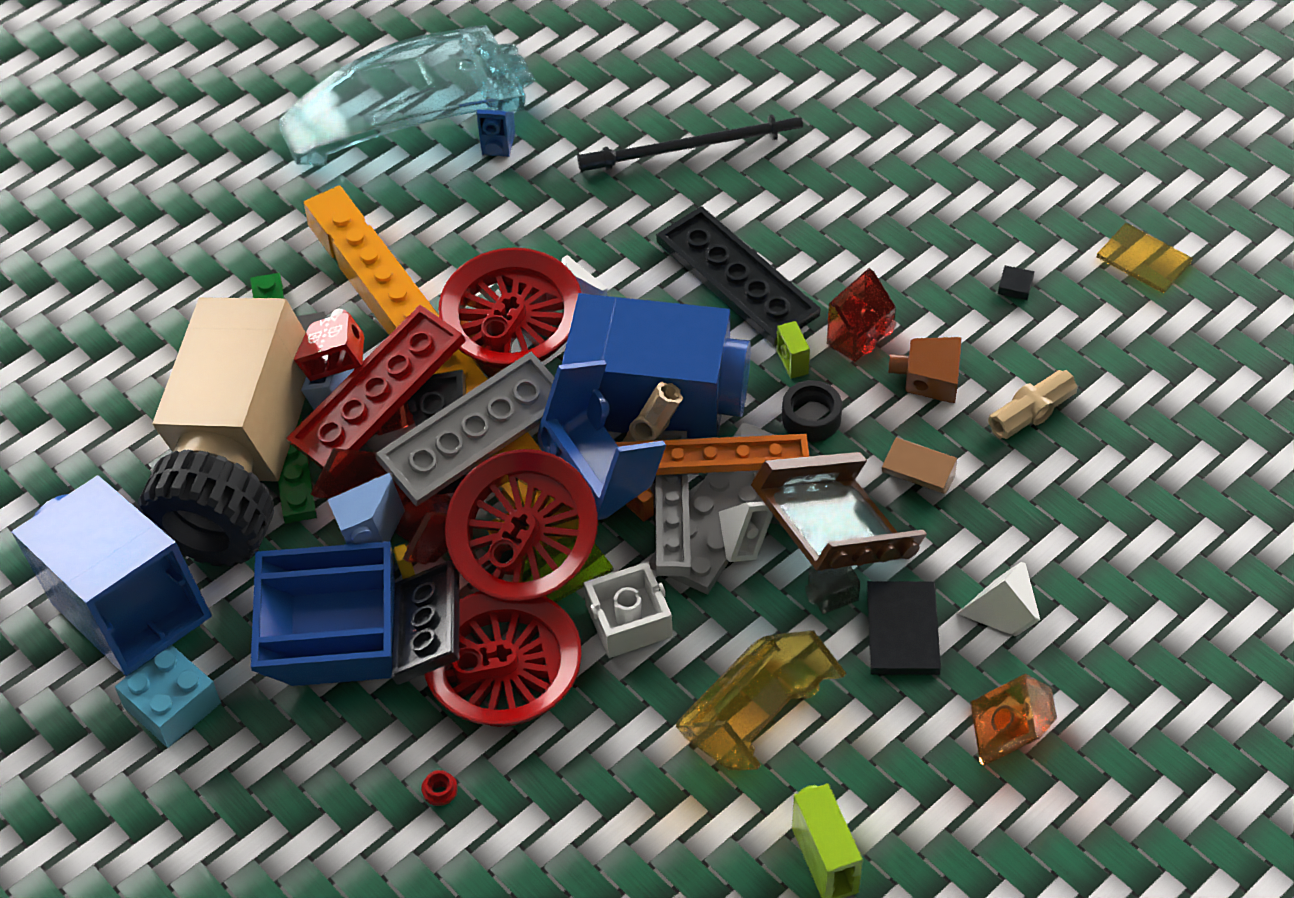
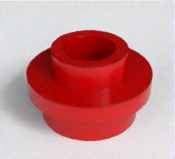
[422,770,458,806]

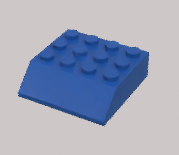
[251,541,395,686]

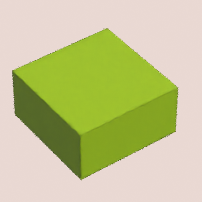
[777,321,810,379]

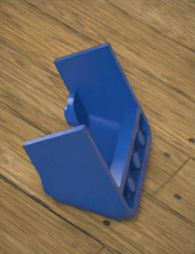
[538,360,666,520]

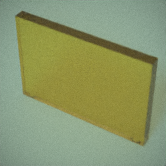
[1096,223,1193,294]

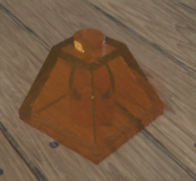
[970,674,1057,766]

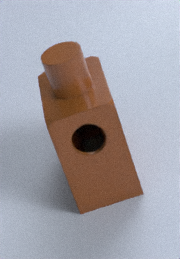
[888,337,962,403]

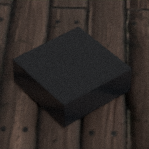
[998,265,1035,300]

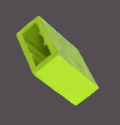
[792,783,863,898]

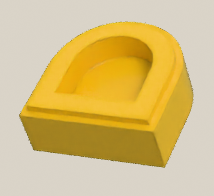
[393,544,415,579]

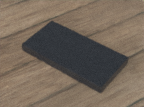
[392,559,460,685]

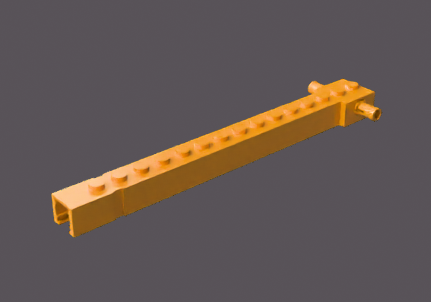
[303,185,579,553]

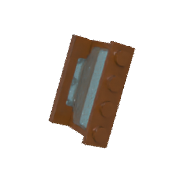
[751,452,927,571]

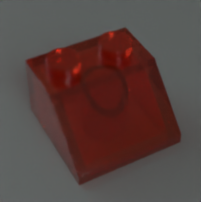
[826,268,896,362]

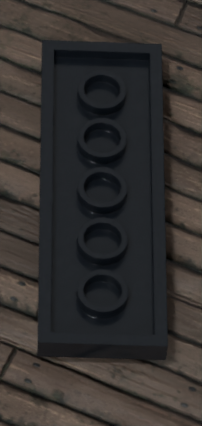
[656,206,821,346]

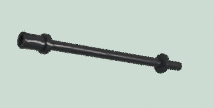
[577,115,803,173]

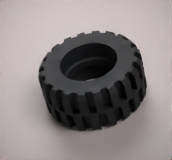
[137,450,274,566]

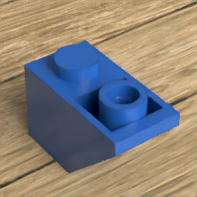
[477,109,515,157]

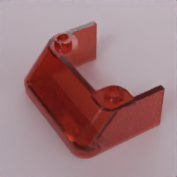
[311,448,477,565]

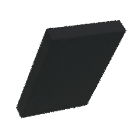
[867,581,941,675]

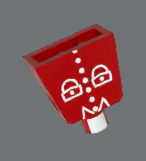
[294,309,364,382]

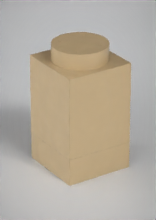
[152,297,306,482]

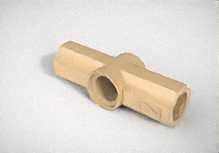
[988,370,1078,439]
[622,382,683,442]

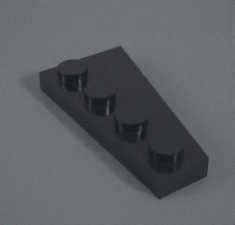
[407,370,469,495]

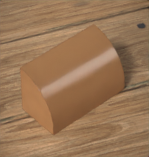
[882,437,957,494]

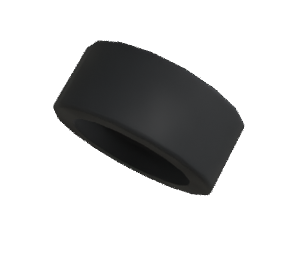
[781,380,842,442]

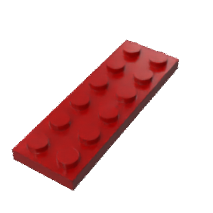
[286,305,466,476]

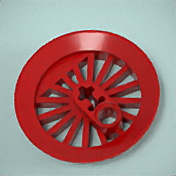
[438,248,582,369]
[445,449,598,601]
[424,591,582,727]

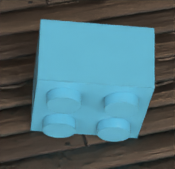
[114,645,221,748]

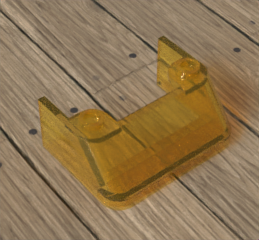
[676,630,846,771]

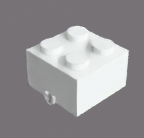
[584,562,673,658]

